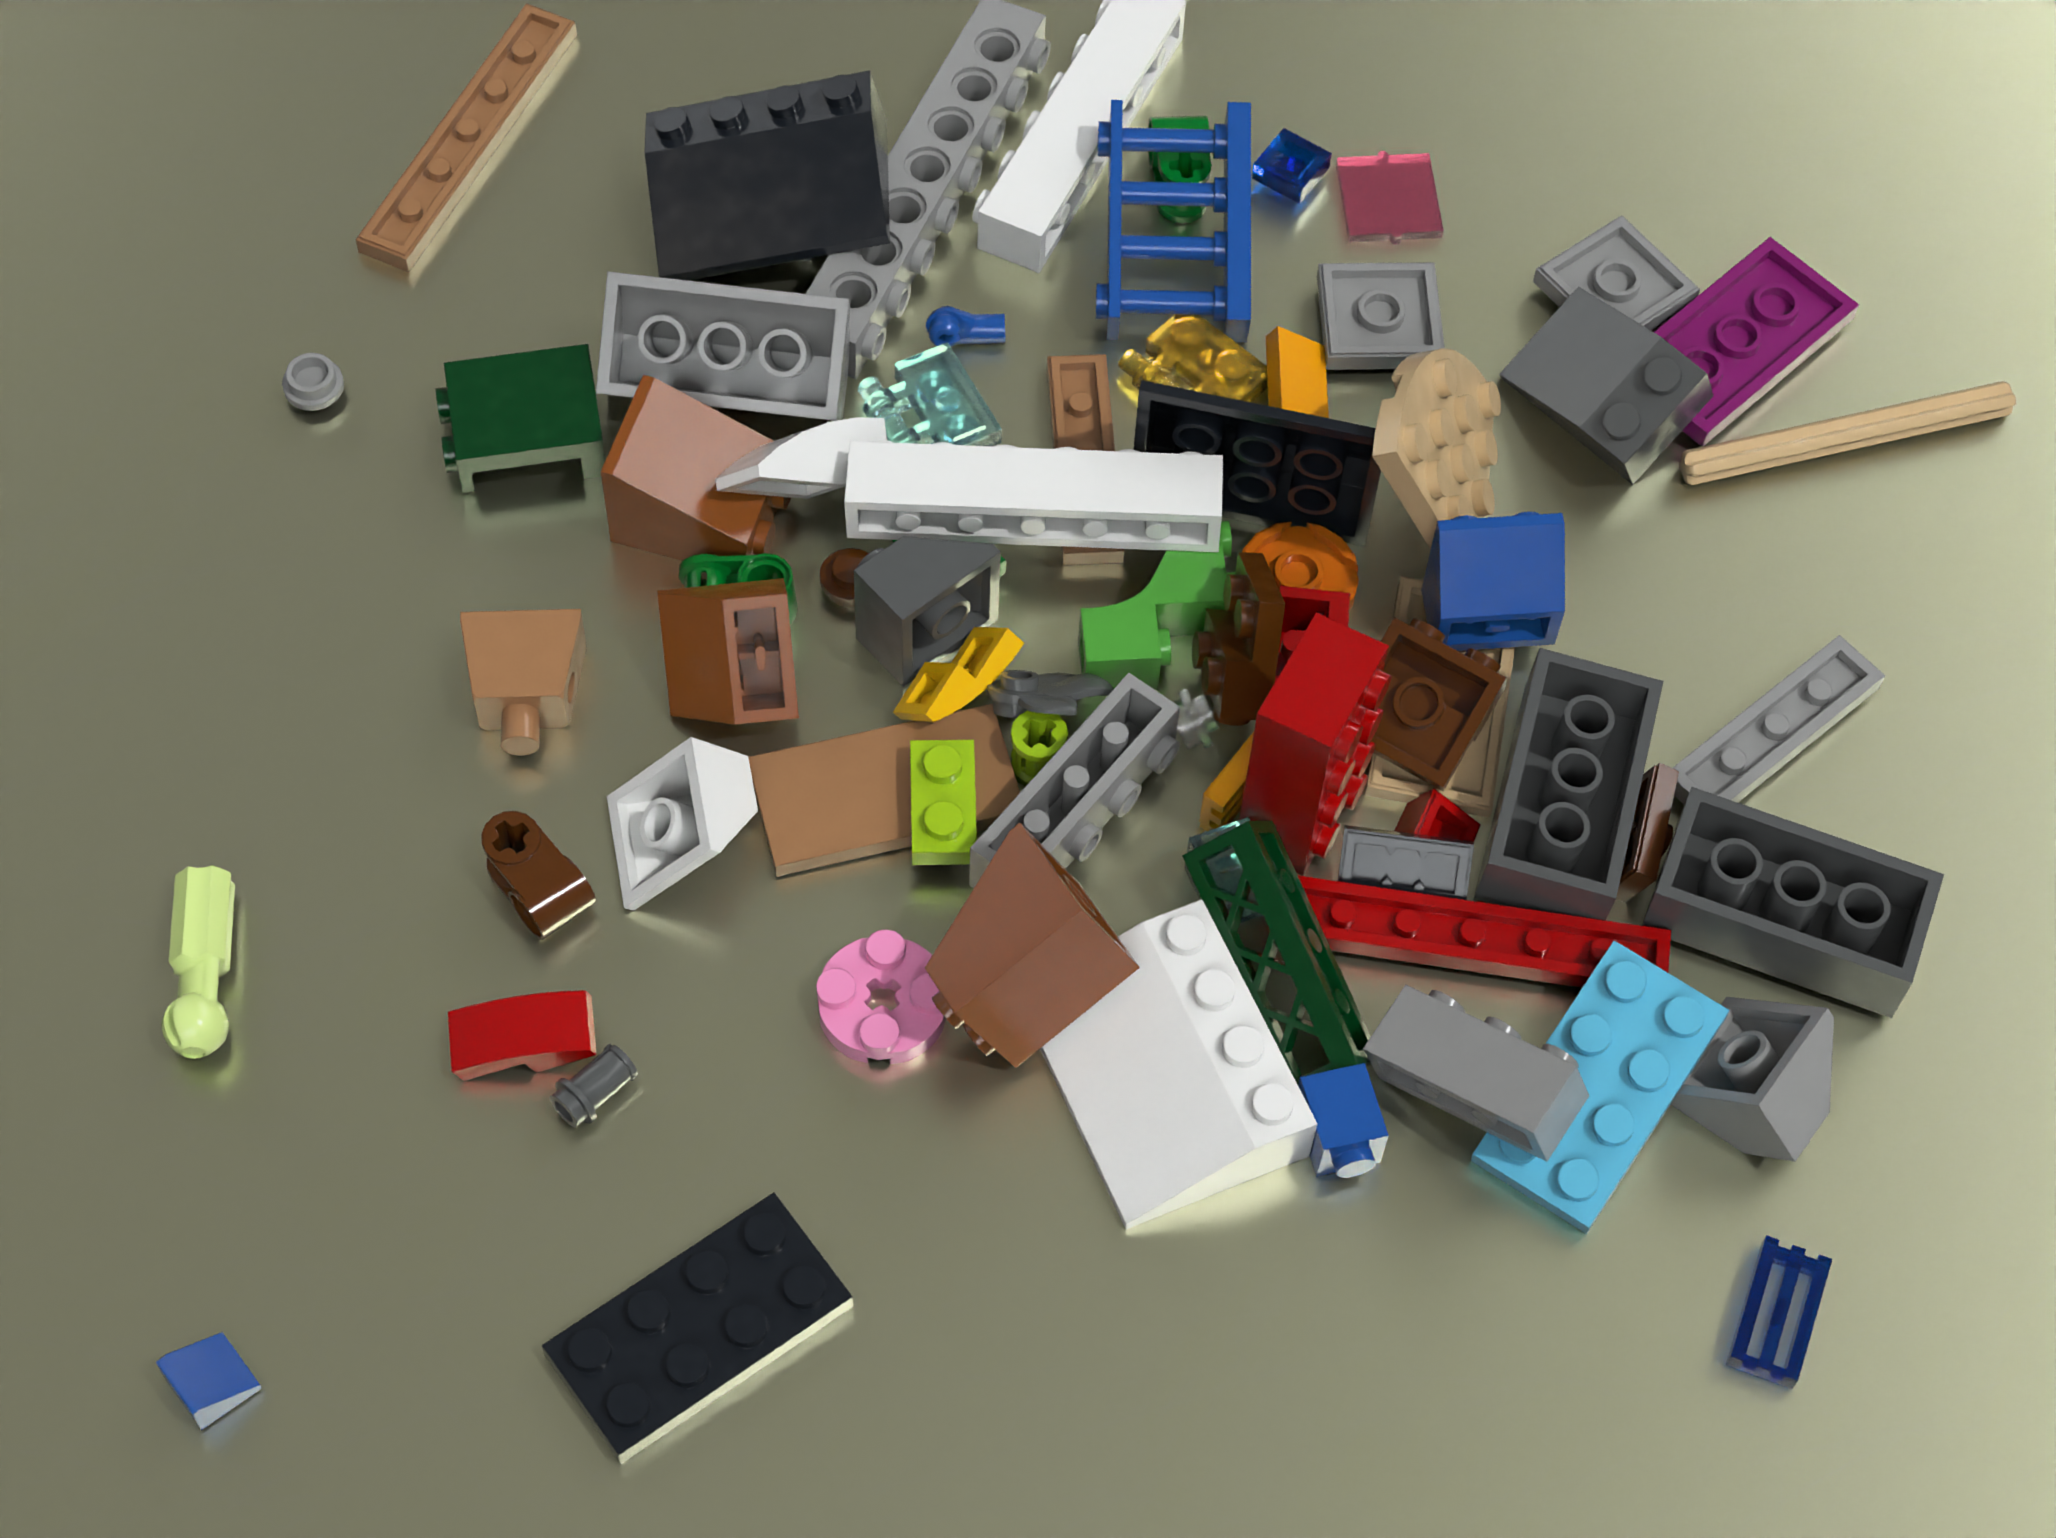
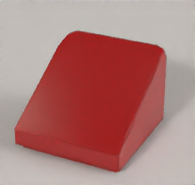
[1394,788,1481,842]

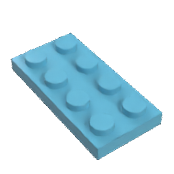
[1471,940,1730,1234]

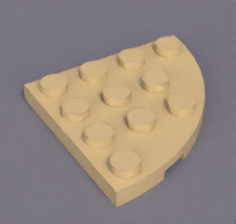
[1372,348,1501,549]

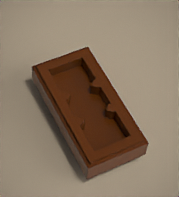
[1616,763,1679,902]

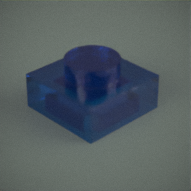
[1252,128,1332,204]

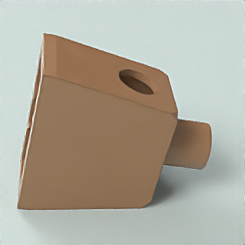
[460,609,586,756]

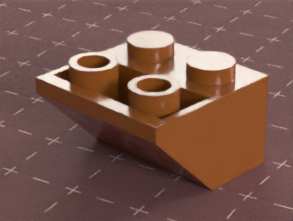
[657,578,799,725]

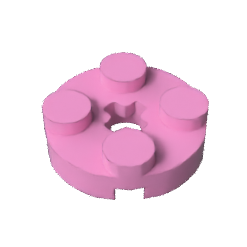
[816,929,946,1064]

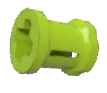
[1011,710,1068,787]

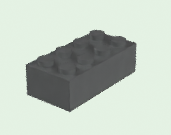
[1474,648,1664,920]
[1642,787,1944,1018]

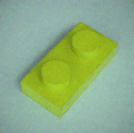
[910,740,977,865]

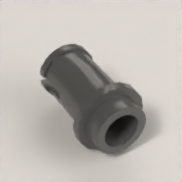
[550,1044,638,1127]

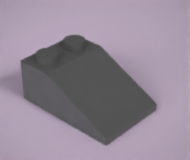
[1499,286,1713,485]

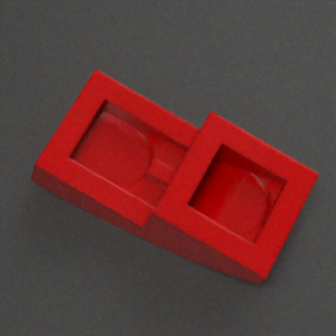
[448,990,597,1081]

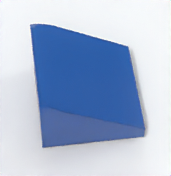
[156,1332,262,1430]

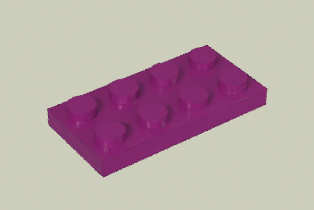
[1654,237,1859,447]

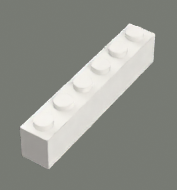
[972,0,1186,273]
[844,440,1223,552]

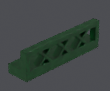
[1182,821,1371,1085]

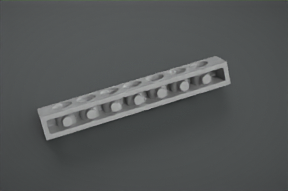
[806,0,1051,379]

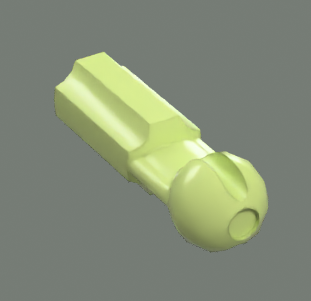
[161,865,235,1059]

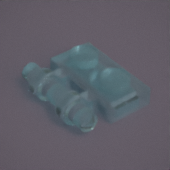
[857,342,1002,447]

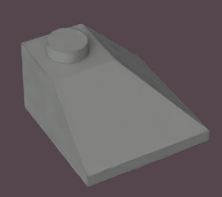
[1671,997,1834,1162]

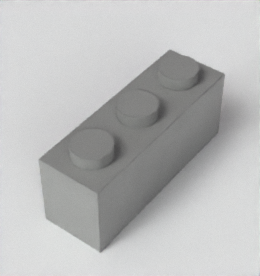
[1363,984,1589,1162]

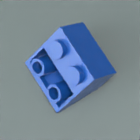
[1421,511,1565,651]

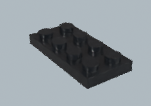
[542,1192,853,1464]

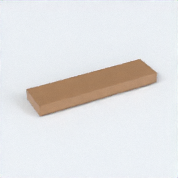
[1046,354,1124,565]

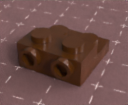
[1192,552,1285,726]
[1371,617,1506,792]

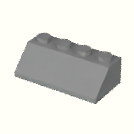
[596,271,850,421]

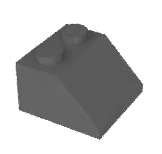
[854,536,1001,687]

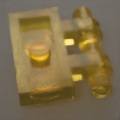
[1118,314,1268,403]

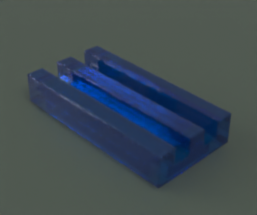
[1726,1235,1833,1389]

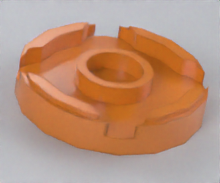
[1242,522,1359,610]

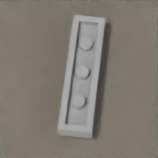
[1673,635,1885,804]

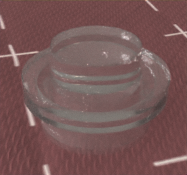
[1173,688,1220,750]

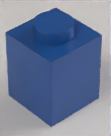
[1298,1063,1389,1178]

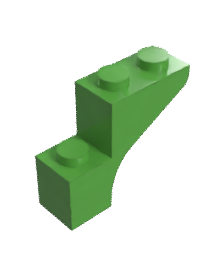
[1078,521,1236,690]

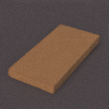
[748,704,1020,877]

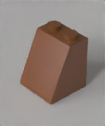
[601,375,791,561]
[925,823,1140,1068]

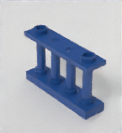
[1096,100,1251,343]

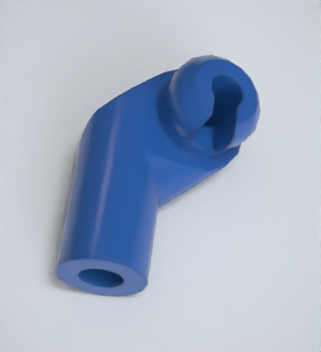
[926,306,1006,348]

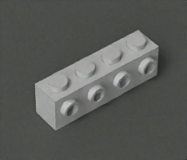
[969,673,1180,888]

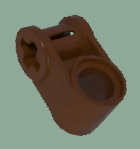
[482,811,596,940]

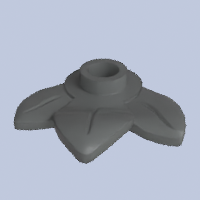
[987,670,1114,718]

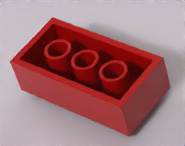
[1238,612,1392,876]

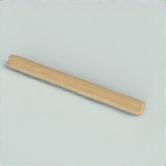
[1679,381,2016,485]

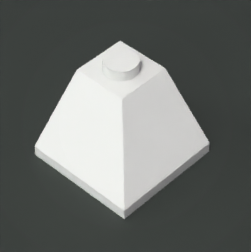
[607,737,758,911]

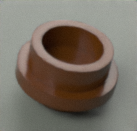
[820,548,869,608]

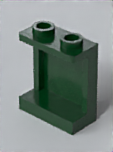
[435,344,606,493]

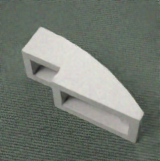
[716,417,887,499]

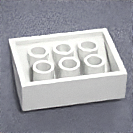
[1040,900,1318,1229]

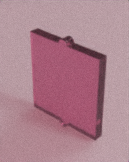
[1336,151,1444,245]

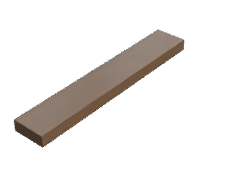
[355,3,577,272]

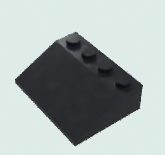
[645,70,890,281]
[1133,380,1381,547]

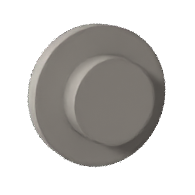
[282,353,344,411]

